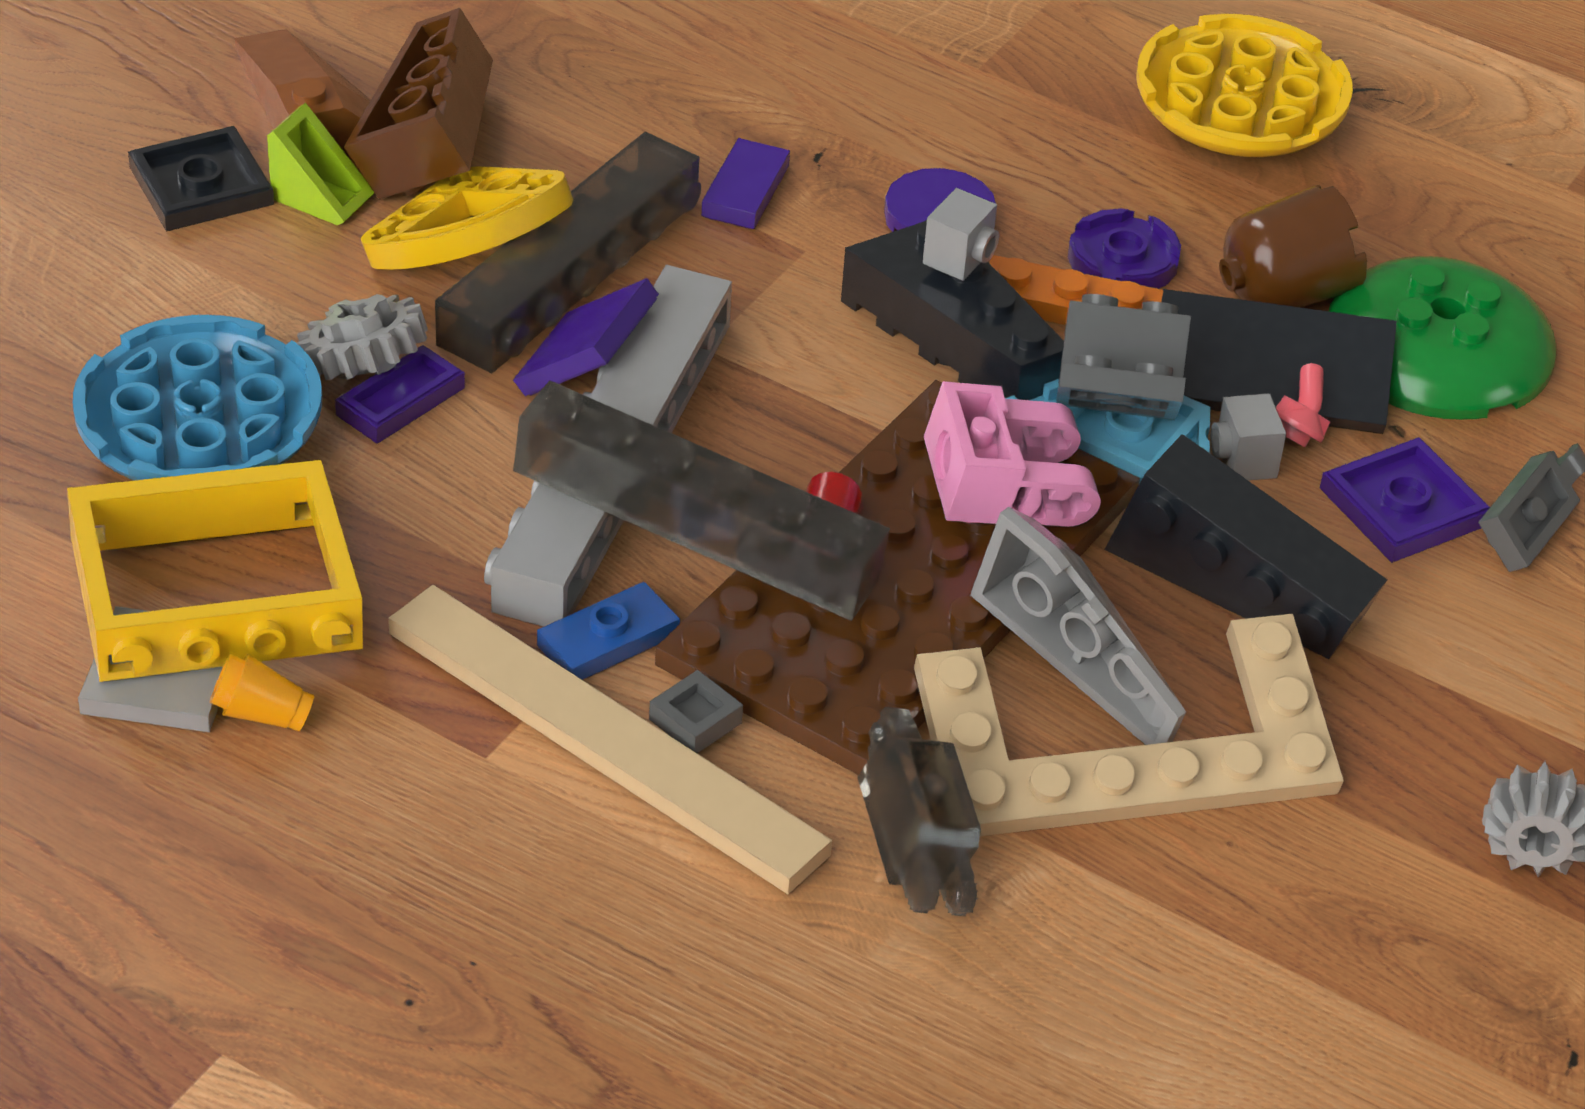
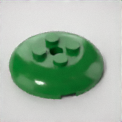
[1329,256,1557,420]

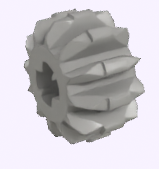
[1482,761,1585,878]

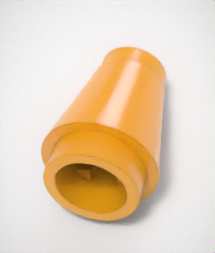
[209,654,314,732]

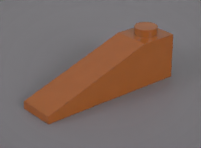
[234,29,371,161]

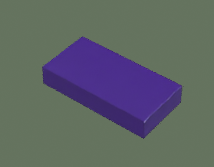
[701,138,790,229]
[335,345,465,444]

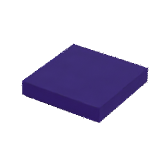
[513,278,659,396]
[1320,437,1490,563]

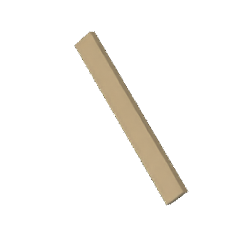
[388,585,832,894]

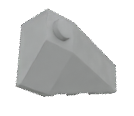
[970,507,1186,745]

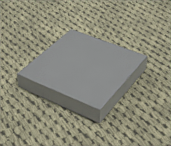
[78,606,222,732]

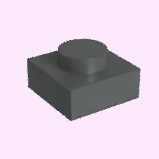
[649,670,743,753]

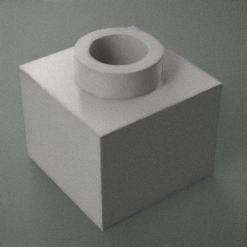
[923,188,999,281]
[1210,394,1286,481]

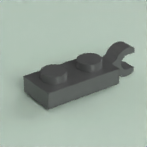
[1478,443,1585,572]

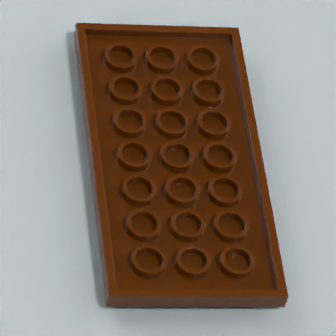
[655,380,1140,781]

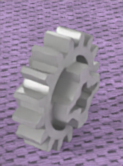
[297,294,428,380]

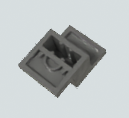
[1056,294,1191,420]

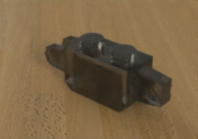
[857,707,981,916]

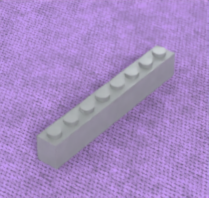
[484,265,732,627]

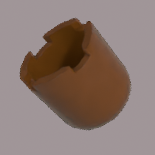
[1219,185,1367,308]

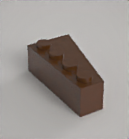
[344,8,493,199]

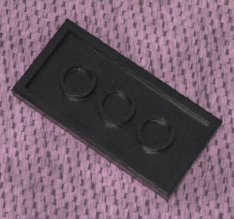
[1161,289,1397,434]

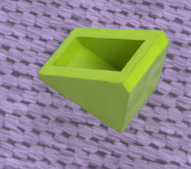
[267,103,374,225]

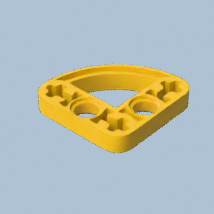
[361,166,574,270]

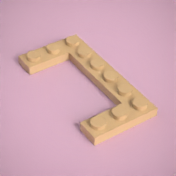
[914,614,1344,839]

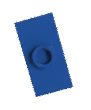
[537,581,680,680]

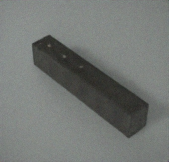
[435,131,701,374]
[513,380,890,621]

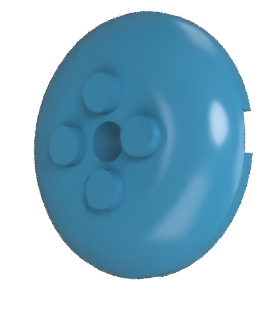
[72,315,322,480]

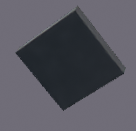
[128,126,274,232]

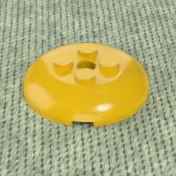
[1136,14,1353,157]

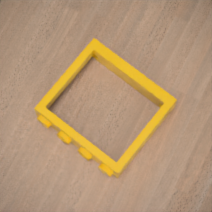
[67,460,363,682]

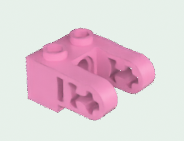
[924,381,1101,527]

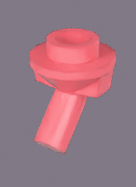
[1275,363,1330,448]

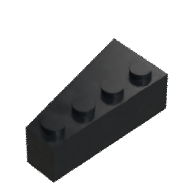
[841,220,1064,400]
[1104,434,1388,659]

